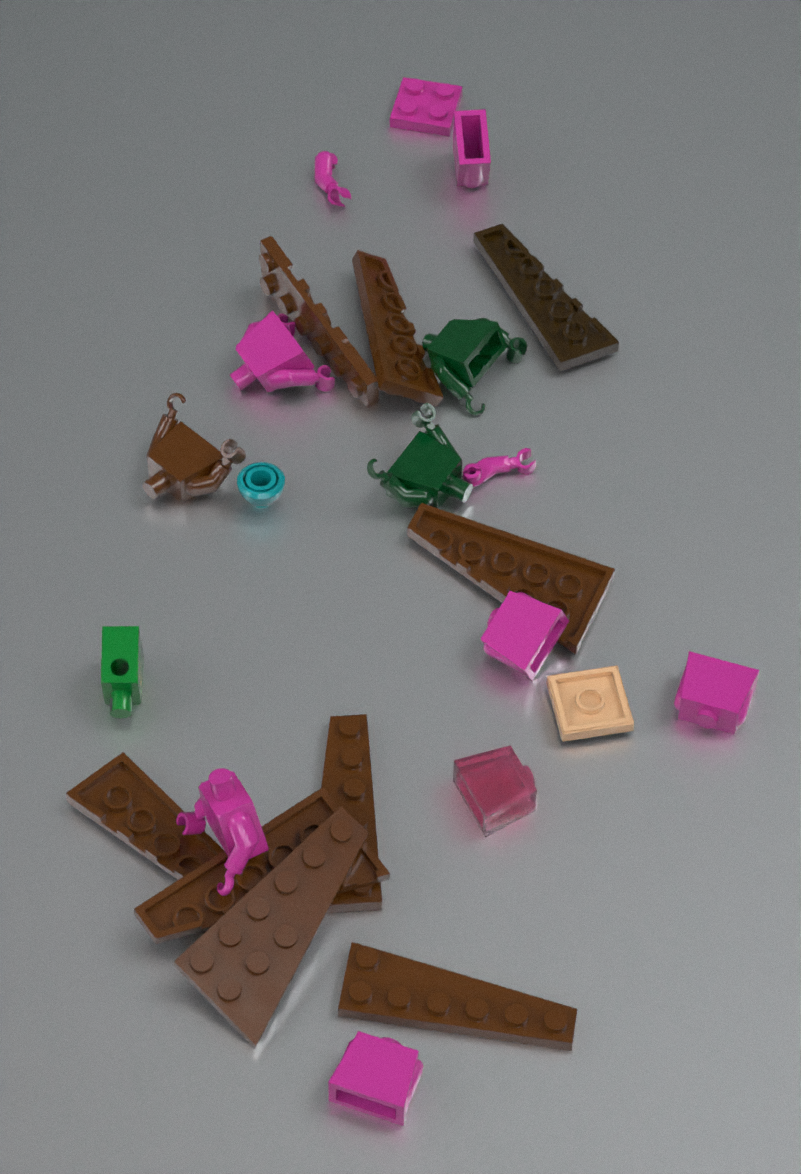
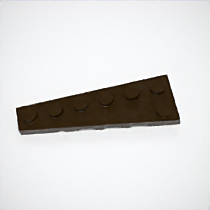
[473,224,619,372]

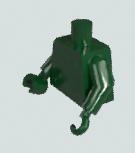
[422,318,527,416]
[367,403,473,509]

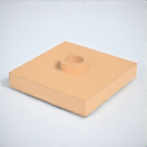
[546,665,634,742]

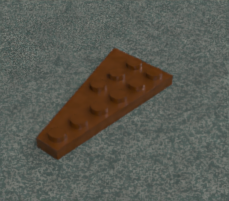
[407,503,615,655]
[134,787,390,944]
[173,806,368,1049]

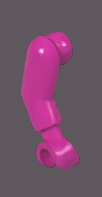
[314,151,351,207]
[462,448,536,487]

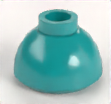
[237,462,285,508]

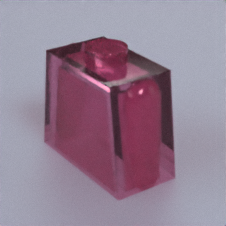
[453,745,537,838]

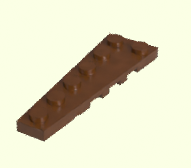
[258,236,379,408]
[352,250,444,407]
[321,714,382,913]
[66,752,224,880]
[338,942,577,1051]

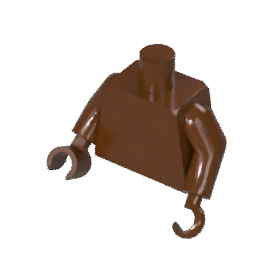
[142,393,246,502]

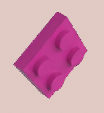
[390,77,463,137]

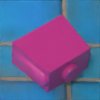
[453,109,491,188]
[480,591,569,682]
[674,651,759,734]
[328,1031,424,1127]

